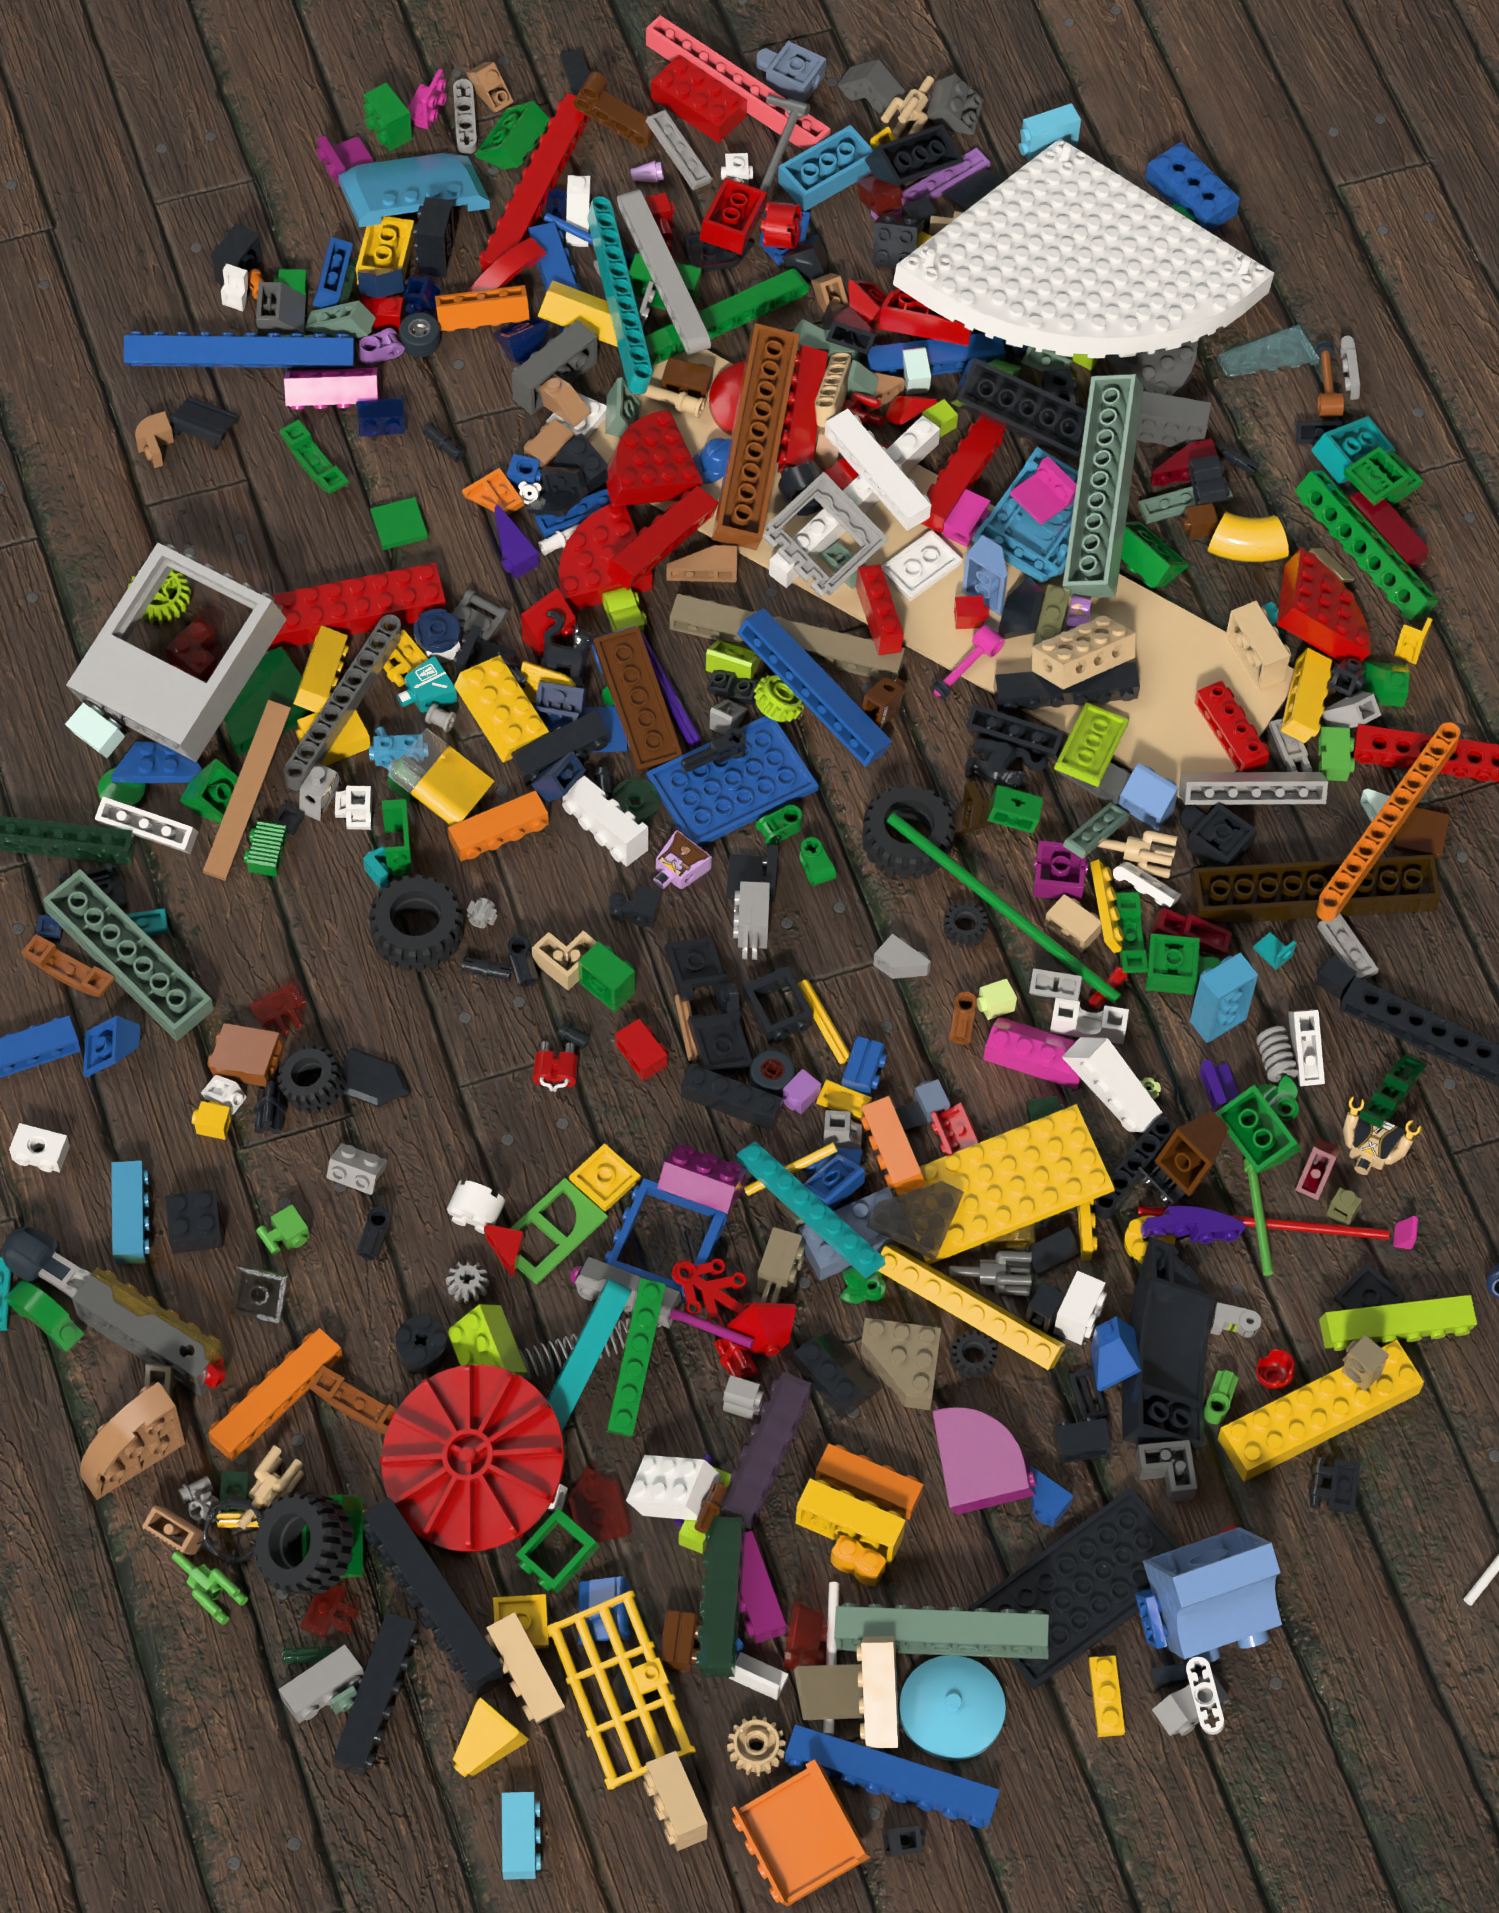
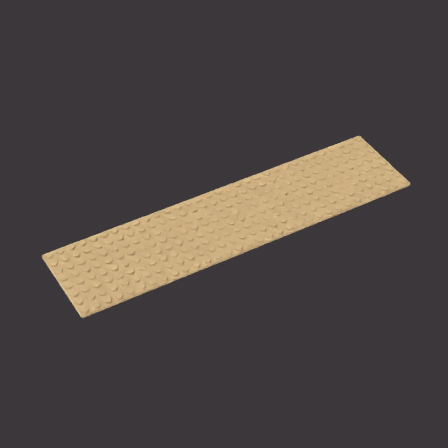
[587,350,1294,812]

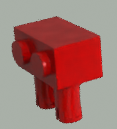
[644,193,675,253]

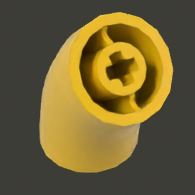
[1207,512,1289,562]

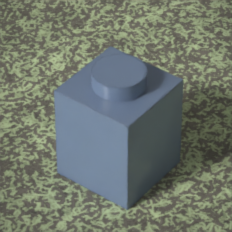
[914,1079,950,1123]

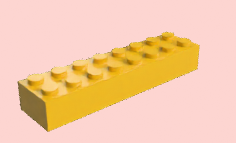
[1218,1340,1424,1482]

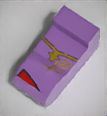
[1066,595,1092,631]

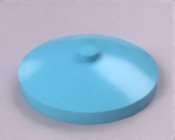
[899,1655,1006,1761]

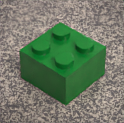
[363,83,412,152]
[578,941,635,1012]

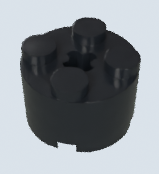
[778,461,822,516]
[395,1314,448,1375]

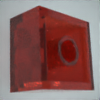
[784,1602,828,1671]

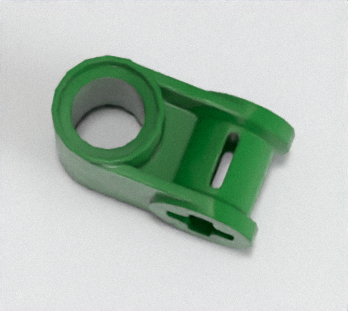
[755,805,802,847]
[799,837,836,887]

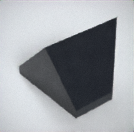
[782,234,829,282]

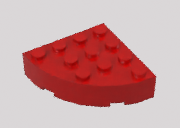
[879,288,972,346]
[607,409,703,506]
[559,504,652,612]
[1277,548,1371,663]

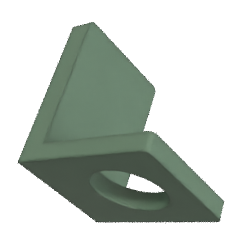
[329,1686,357,1715]

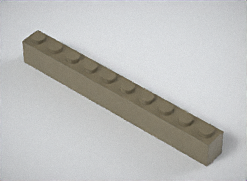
[670,594,905,681]

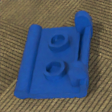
[578,1576,631,1645]

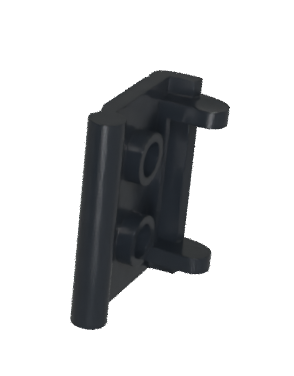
[942,168,1004,212]
[170,397,240,450]
[59,862,128,909]

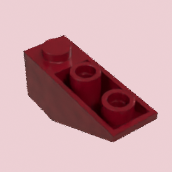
[1150,439,1219,487]

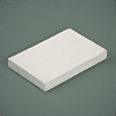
[881,529,963,602]

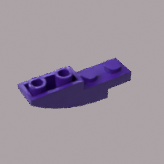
[1140,1206,1246,1244]

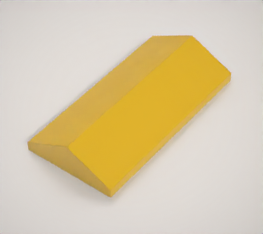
[538,281,618,347]

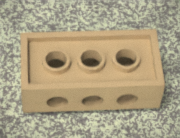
[1032,615,1135,689]

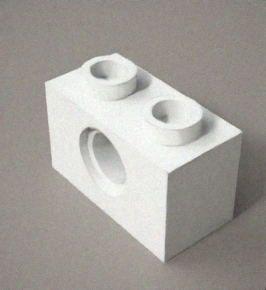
[9,1123,70,1172]

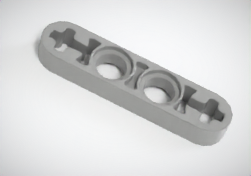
[453,79,477,155]

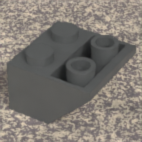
[927,74,983,135]
[256,282,306,336]

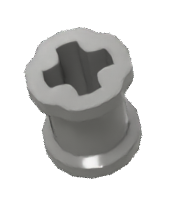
[425,703,456,732]

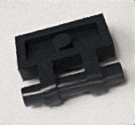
[1308,1457,1360,1515]

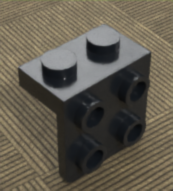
[872,213,924,269]
[526,466,589,517]
[453,625,516,678]

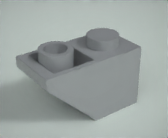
[1322,690,1381,728]
[873,934,931,979]

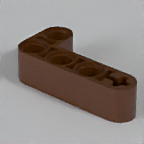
[573,72,654,147]

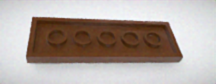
[593,626,682,772]

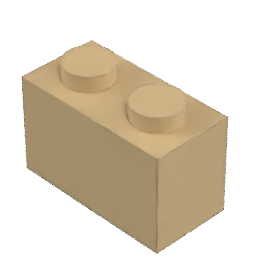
[1044,894,1102,953]

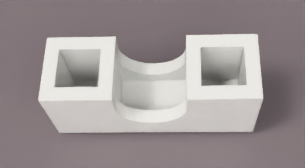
[1050,998,1129,1044]

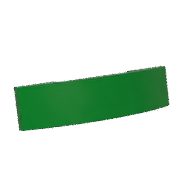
[279,420,349,494]
[1115,892,1148,973]

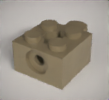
[757,1227,805,1303]

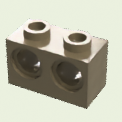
[1342,1335,1389,1391]

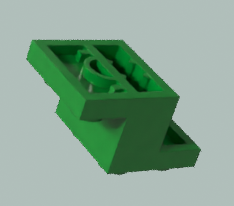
[1344,446,1423,506]

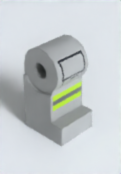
[1210,1302,1261,1338]

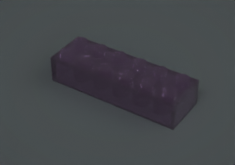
[719,1372,812,1533]

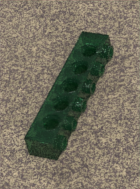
[0,816,136,865]

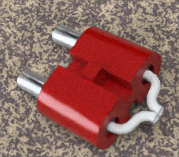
[533,1041,578,1092]

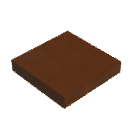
[1393,807,1449,859]

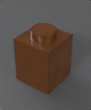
[1181,503,1218,540]

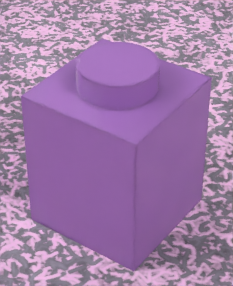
[782,1069,821,1114]

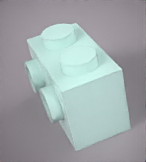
[65,703,125,758]

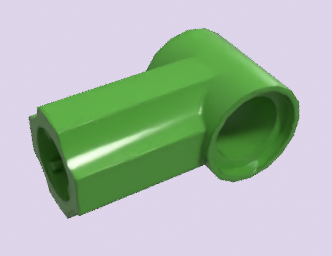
[1204,1370,1239,1424]

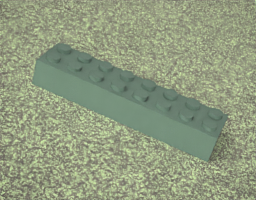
[43,869,214,1042]
[834,1603,1050,1659]

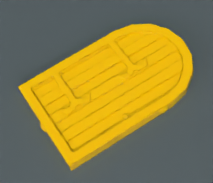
[521,661,576,703]

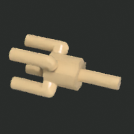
[881,76,934,139]
[1097,831,1177,879]
[237,1446,304,1529]

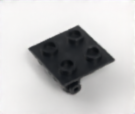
[1138,1162,1195,1206]

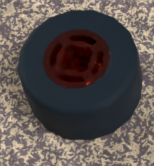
[750,1050,795,1097]

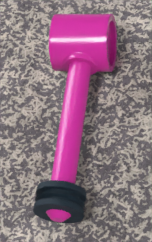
[930,625,1005,700]

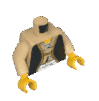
[1343,1096,1422,1175]

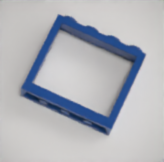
[604,1178,728,1305]

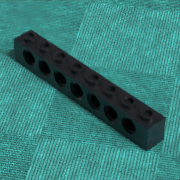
[1339,977,1499,1086]

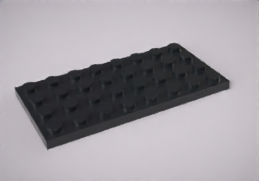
[968,1487,1181,1690]

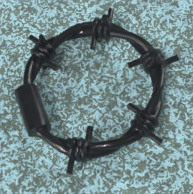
[197,1497,265,1570]

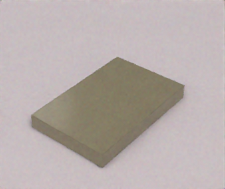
[794,1664,864,1720]

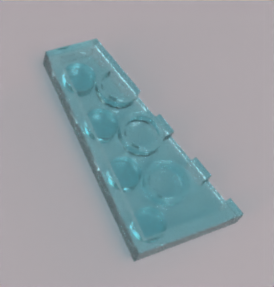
[1217,325,1320,377]

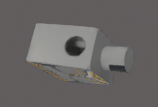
[299,763,343,822]

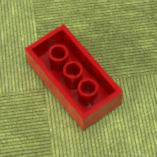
[651,55,747,144]

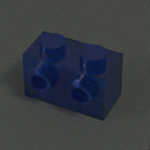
[356,398,405,437]

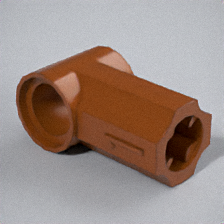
[949,992,977,1045]

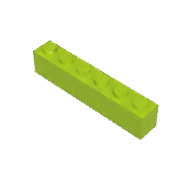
[1319,1295,1477,1351]

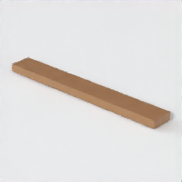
[203,700,291,881]

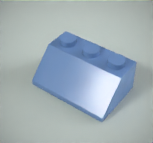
[962,535,1007,616]

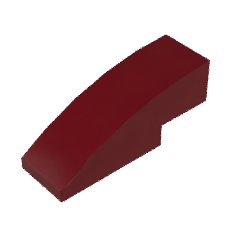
[1150,907,1232,955]

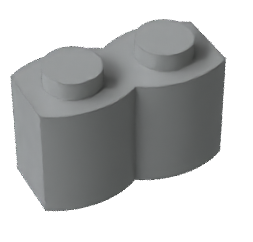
[723,1375,764,1420]

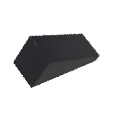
[1150,1663,1202,1690]

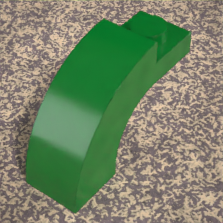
[3,1281,84,1352]

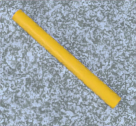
[744,1143,838,1196]

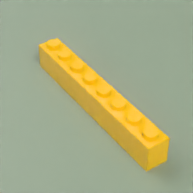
[877,1244,1066,1370]

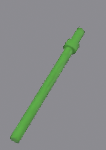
[1243,1157,1273,1276]

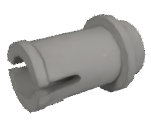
[178,1476,214,1504]

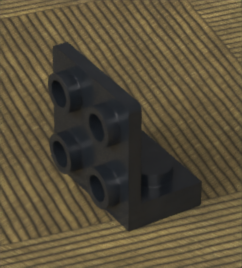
[726,845,778,902]

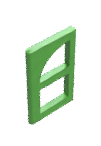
[510,1178,608,1285]

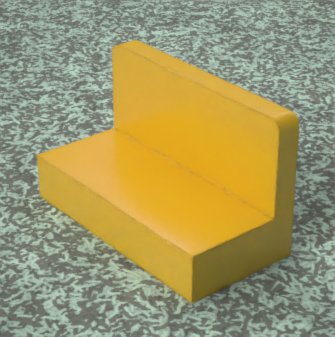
[1394,617,1433,665]

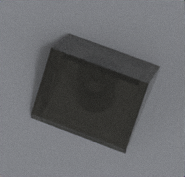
[231,1265,290,1324]

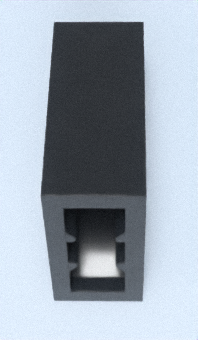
[822,301,876,354]

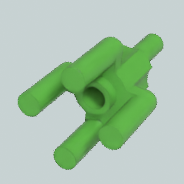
[172,1551,248,1625]

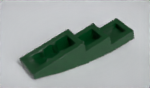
[1359,1054,1427,1129]

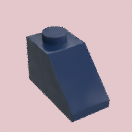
[531,751,586,803]

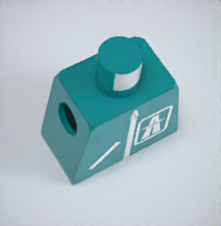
[397,656,457,713]

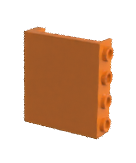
[731,1759,871,1907]

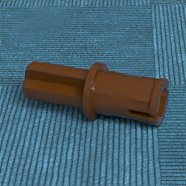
[694,1482,728,1534]

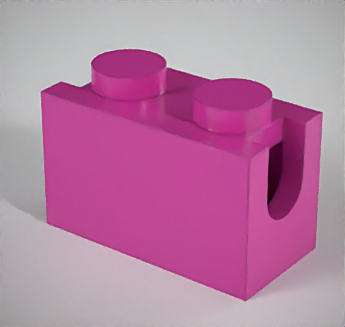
[943,489,992,547]

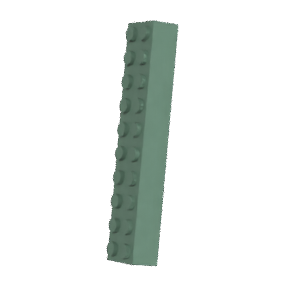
[1063,374,1144,598]

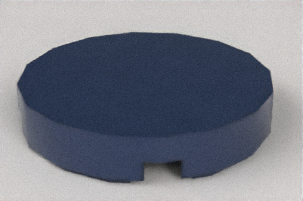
[414,609,461,653]

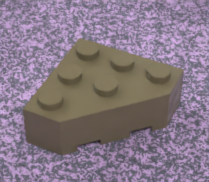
[860,1318,941,1410]

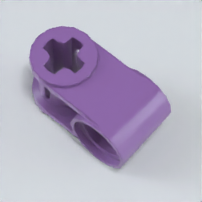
[359,328,405,366]

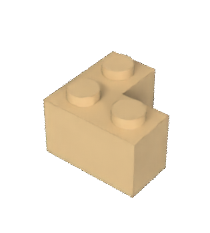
[532,931,597,991]

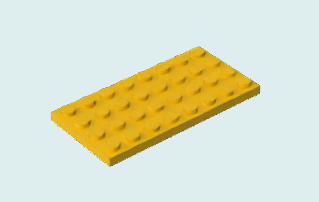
[898,1104,1115,1265]

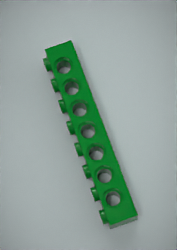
[1295,470,1439,621]

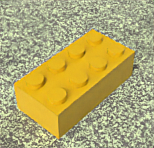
[454,655,549,763]
[795,1479,906,1565]

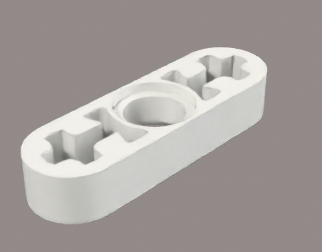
[1186,1657,1225,1735]

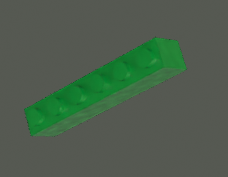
[605,1278,666,1437]

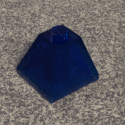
[493,316,549,364]

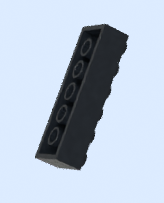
[951,358,1087,461]

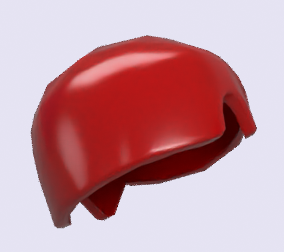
[1256,1349,1295,1390]

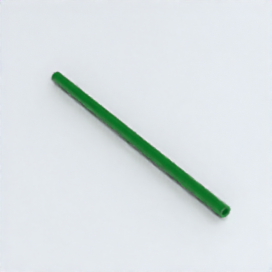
[887,812,1121,1004]

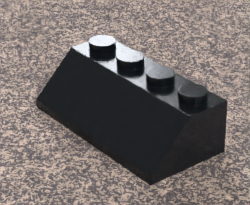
[865,124,964,186]

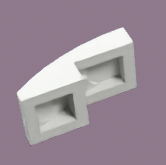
[221,264,248,311]

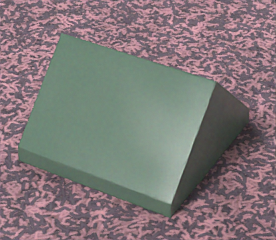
[605,377,641,437]

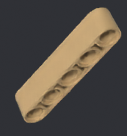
[815,352,852,427]

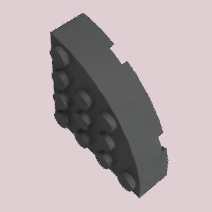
[1105,341,1198,397]

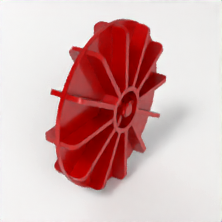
[380,1364,566,1552]

